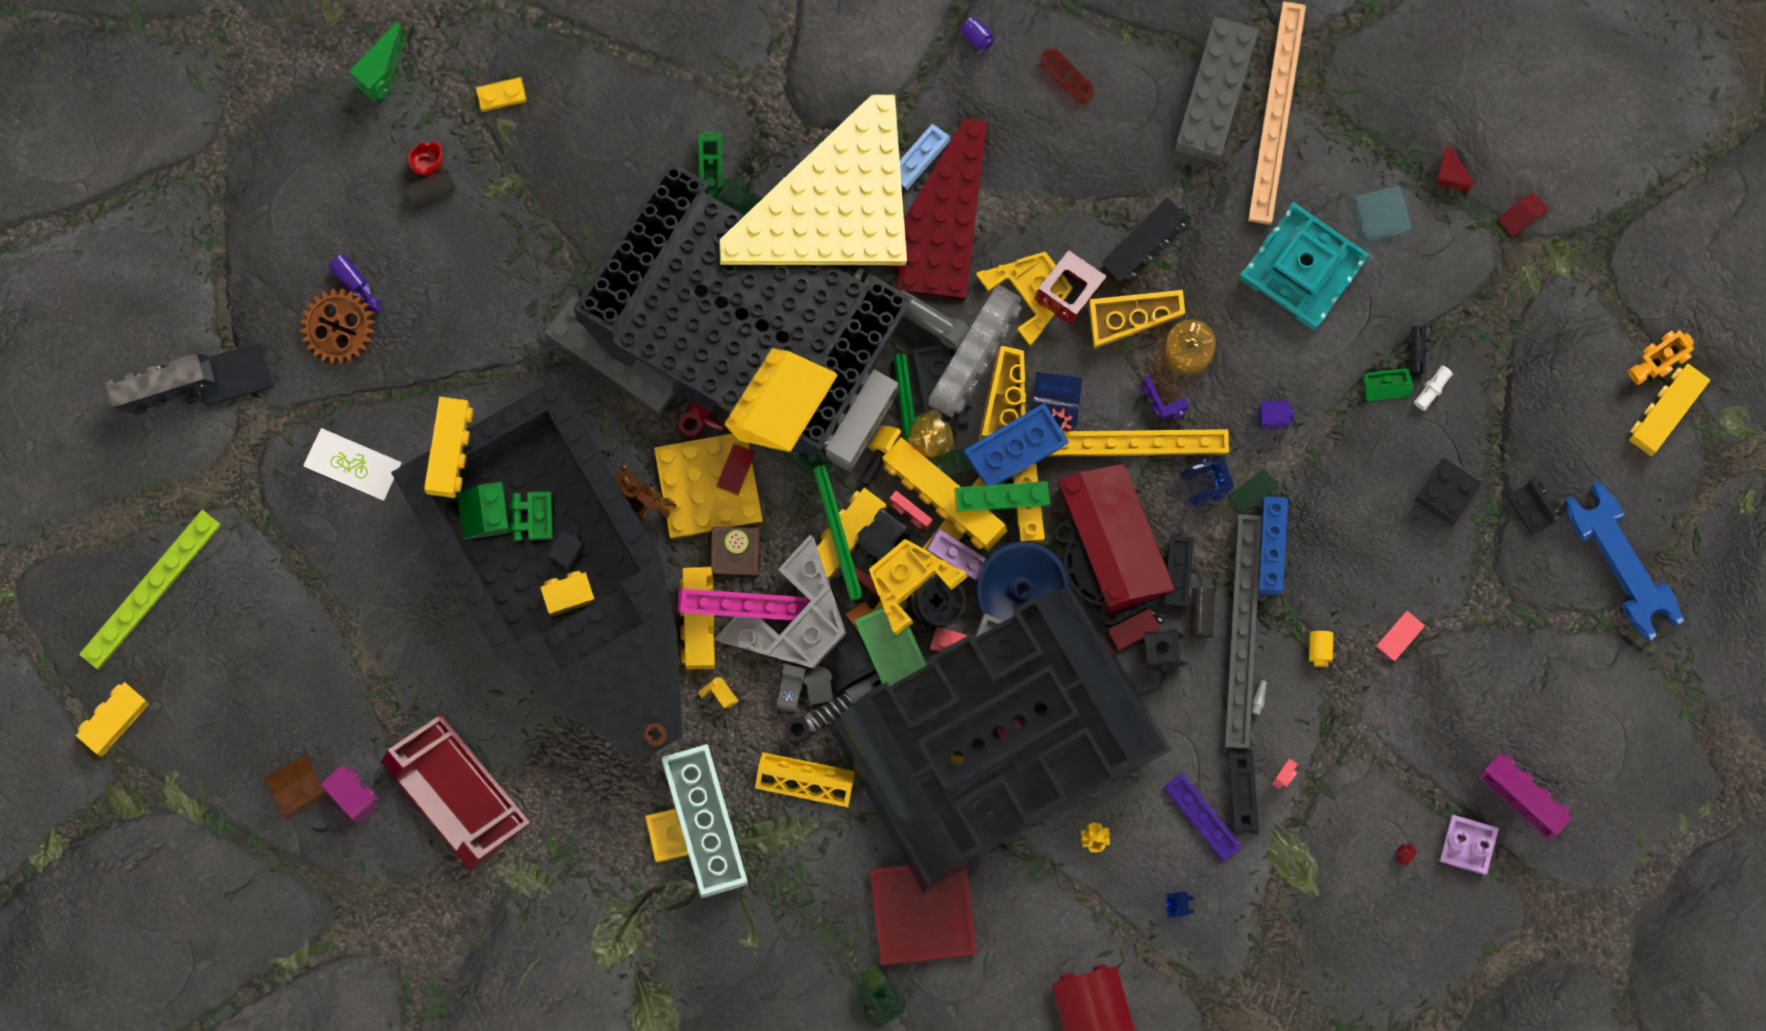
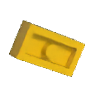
[476,77,527,112]

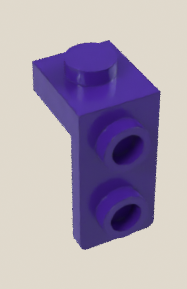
[1140,374,1189,422]

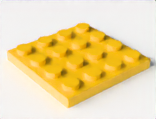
[654,434,763,540]

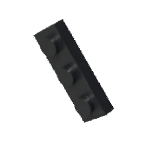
[1164,535,1194,608]

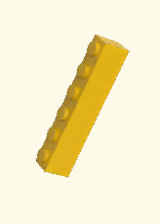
[882,437,1007,552]

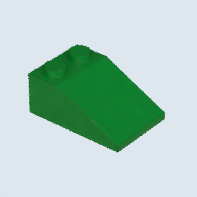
[349,22,405,103]

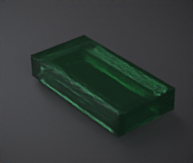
[1227,469,1279,514]

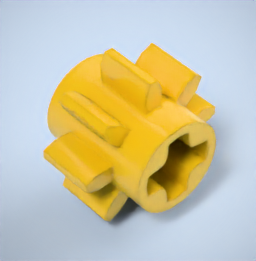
[1081,823,1110,852]

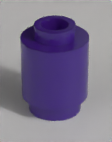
[961,17,994,50]

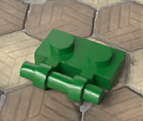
[509,491,553,541]

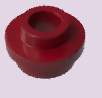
[1395,843,1417,866]

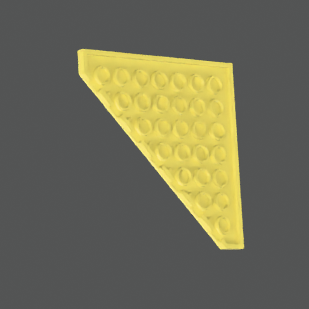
[719,95,907,265]

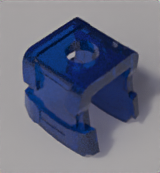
[1179,458,1234,506]

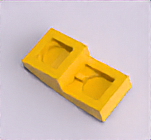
[866,426,901,454]

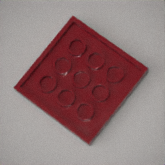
[870,864,977,966]

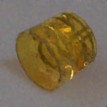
[1164,320,1216,376]

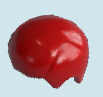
[408,141,443,176]

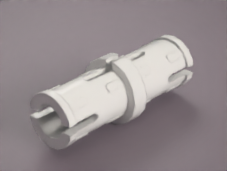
[1414,366,1453,411]

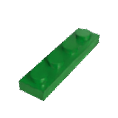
[954,481,1050,512]

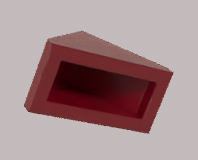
[1435,145,1474,192]
[1498,193,1549,237]

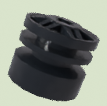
[907,576,966,626]

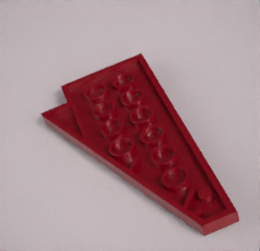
[878,118,987,300]

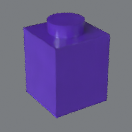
[1259,401,1294,429]

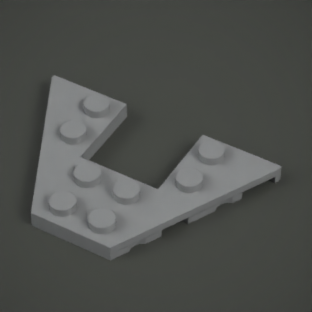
[715,535,846,669]

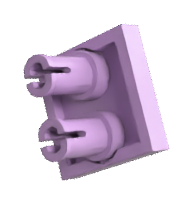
[1439,815,1499,875]

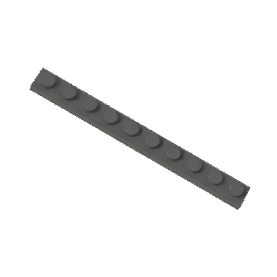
[1225,514,1262,750]

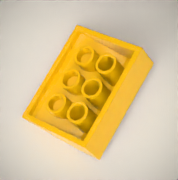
[725,348,837,452]

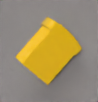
[698,677,739,708]

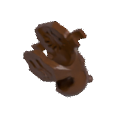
[613,464,677,530]

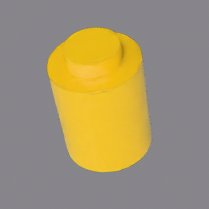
[1309,631,1333,667]

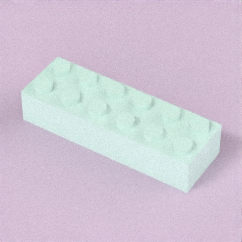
[662,744,747,898]

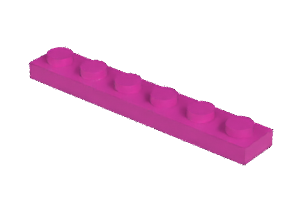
[677,588,811,620]

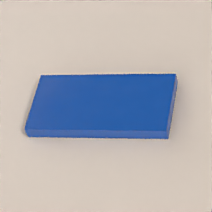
[964,403,1069,485]

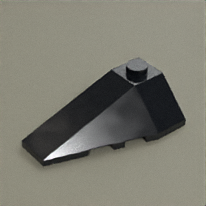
[821,591,876,695]

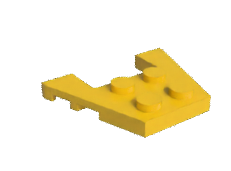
[976,252,1073,347]
[869,539,968,636]

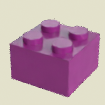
[320,765,379,825]

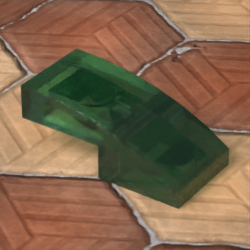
[935,445,975,478]

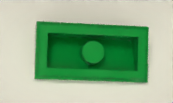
[1362,368,1413,402]

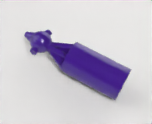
[328,254,381,314]

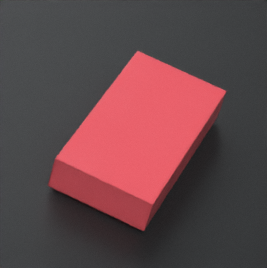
[1376,611,1425,662]

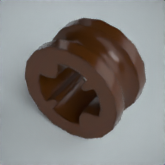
[644,723,667,746]

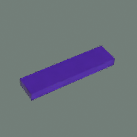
[1164,772,1242,863]

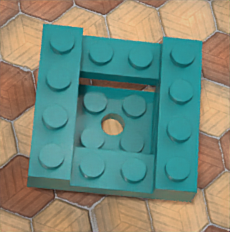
[1239,202,1369,332]

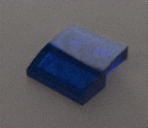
[1032,372,1082,426]

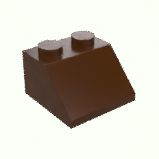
[264,754,329,819]

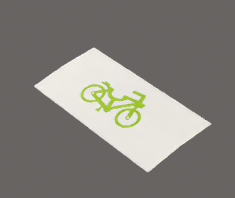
[304,428,402,501]

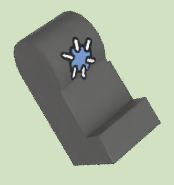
[777,664,806,712]

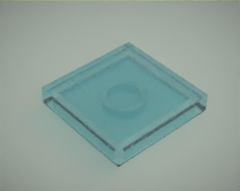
[1355,186,1412,241]

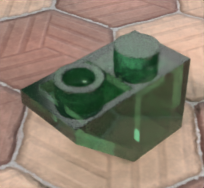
[712,177,762,215]

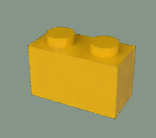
[540,571,596,617]

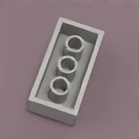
[824,369,898,472]

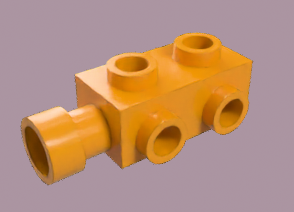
[1628,330,1694,385]

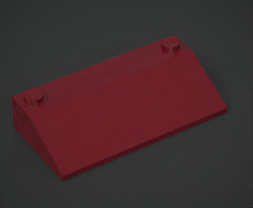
[1058,464,1175,615]
[380,715,530,871]

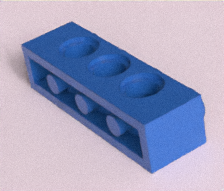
[1258,496,1288,596]

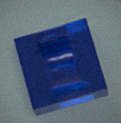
[1166,892,1194,918]

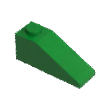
[699,131,723,203]

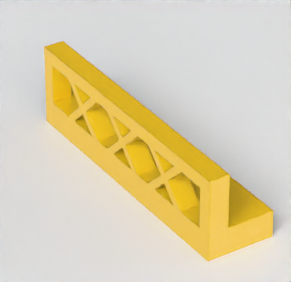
[755,752,855,807]

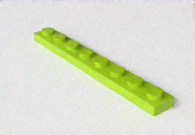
[79,510,221,670]

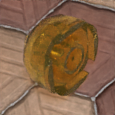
[909,410,953,458]

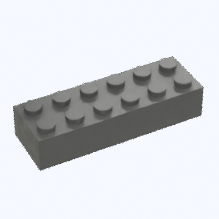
[1175,17,1259,164]
[545,296,677,418]

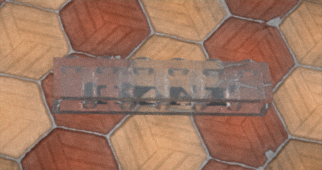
[928,284,1022,418]

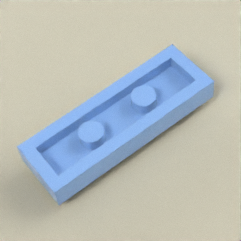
[899,124,951,191]

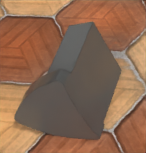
[803,665,833,705]

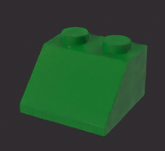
[457,482,510,540]

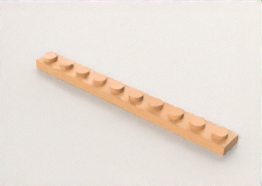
[1248,2,1306,225]

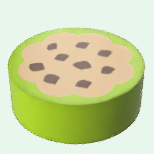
[725,530,748,554]

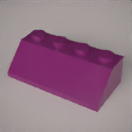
[1478,753,1572,841]

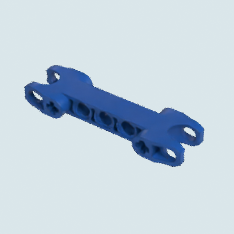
[1564,481,1684,642]

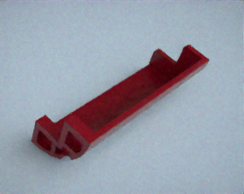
[1052,964,1135,1031]

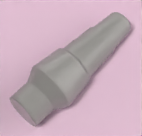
[1251,680,1267,716]

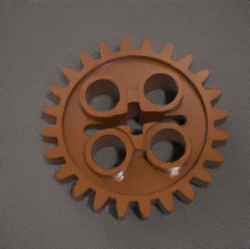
[300,289,376,364]

